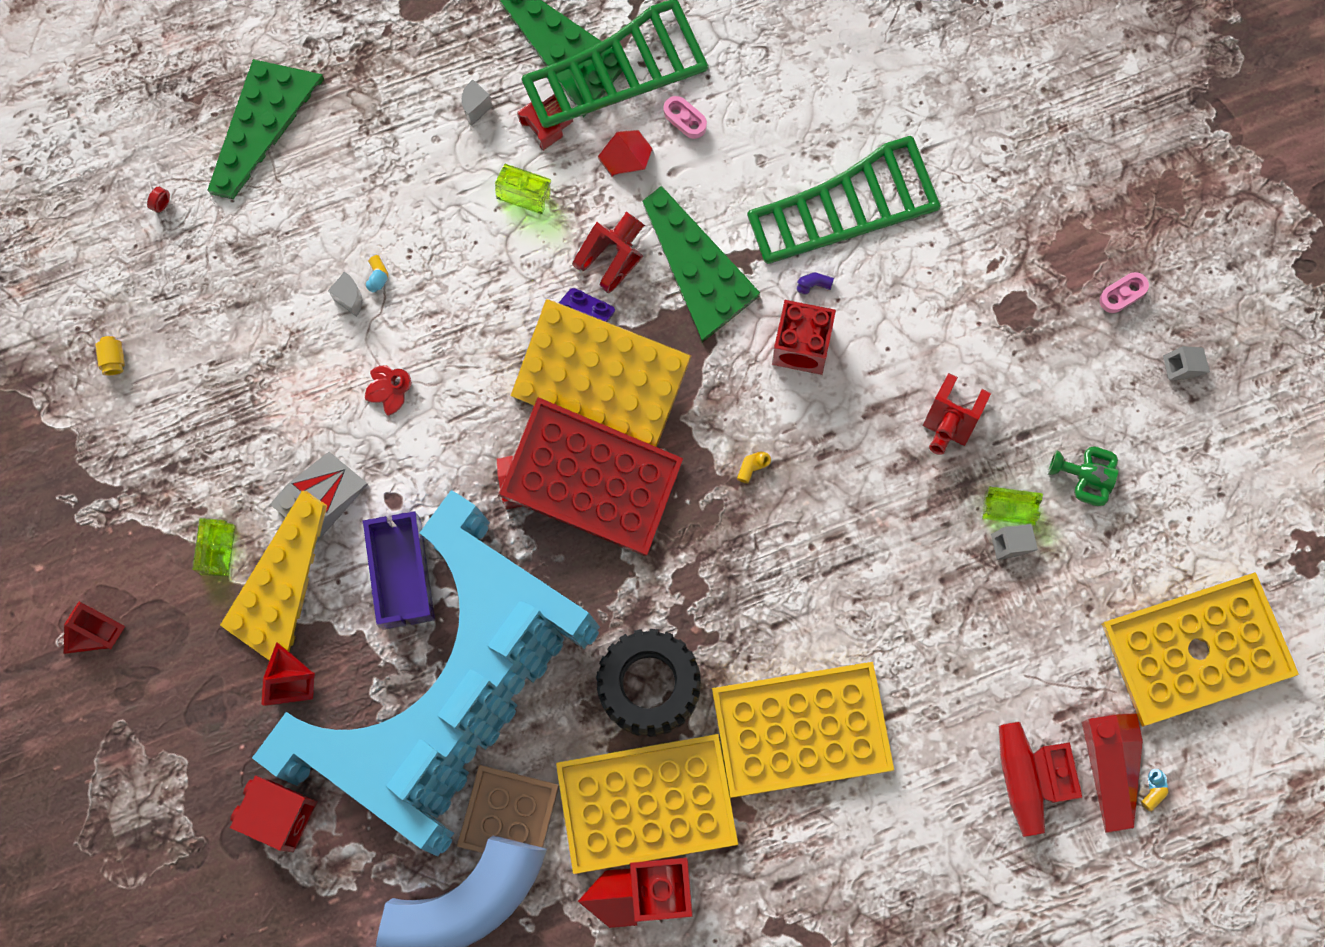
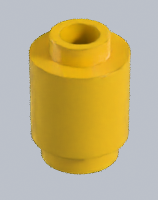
[95,336,125,376]

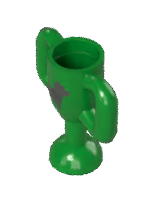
[1048,446,1118,507]

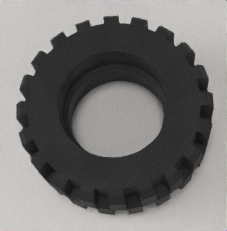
[596,629,701,737]

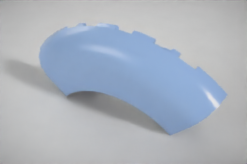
[376,835,547,947]

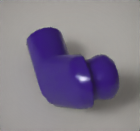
[796,272,834,294]

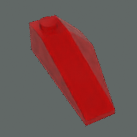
[1082,713,1143,833]

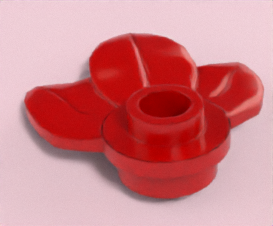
[364,365,412,416]

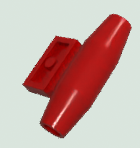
[999,722,1083,837]

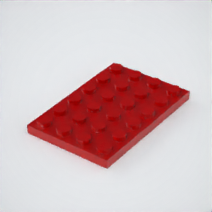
[498,397,683,556]

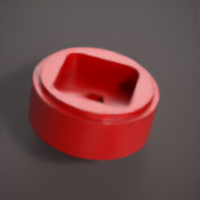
[147,186,170,213]

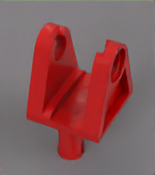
[572,211,645,293]
[922,373,991,455]

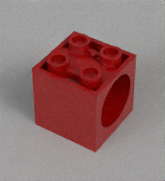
[772,300,836,375]
[230,775,318,853]
[630,858,693,922]

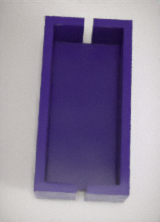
[362,511,435,630]

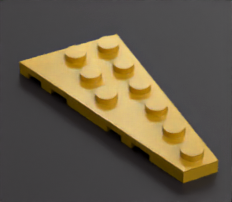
[220,491,327,661]

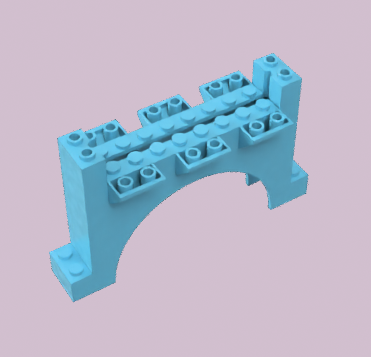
[252,490,600,856]

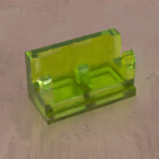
[495,164,551,214]
[982,486,1043,526]
[192,518,236,577]

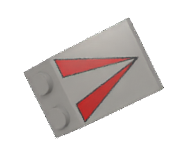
[270,452,368,543]

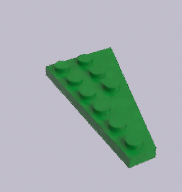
[499,0,623,118]
[207,59,324,200]
[642,186,760,343]

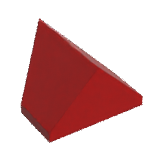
[598,130,653,177]
[63,601,125,654]
[261,642,315,706]
[578,869,638,928]

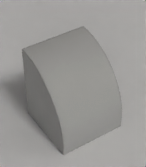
[461,79,493,125]
[328,272,362,317]
[1163,346,1210,380]
[991,524,1038,560]

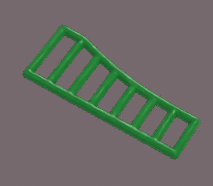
[521,0,709,128]
[747,136,941,264]

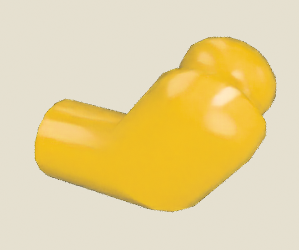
[737,451,771,484]

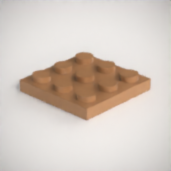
[457,765,559,853]

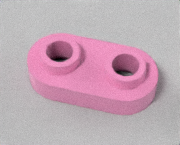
[664,96,707,139]
[1099,272,1149,313]

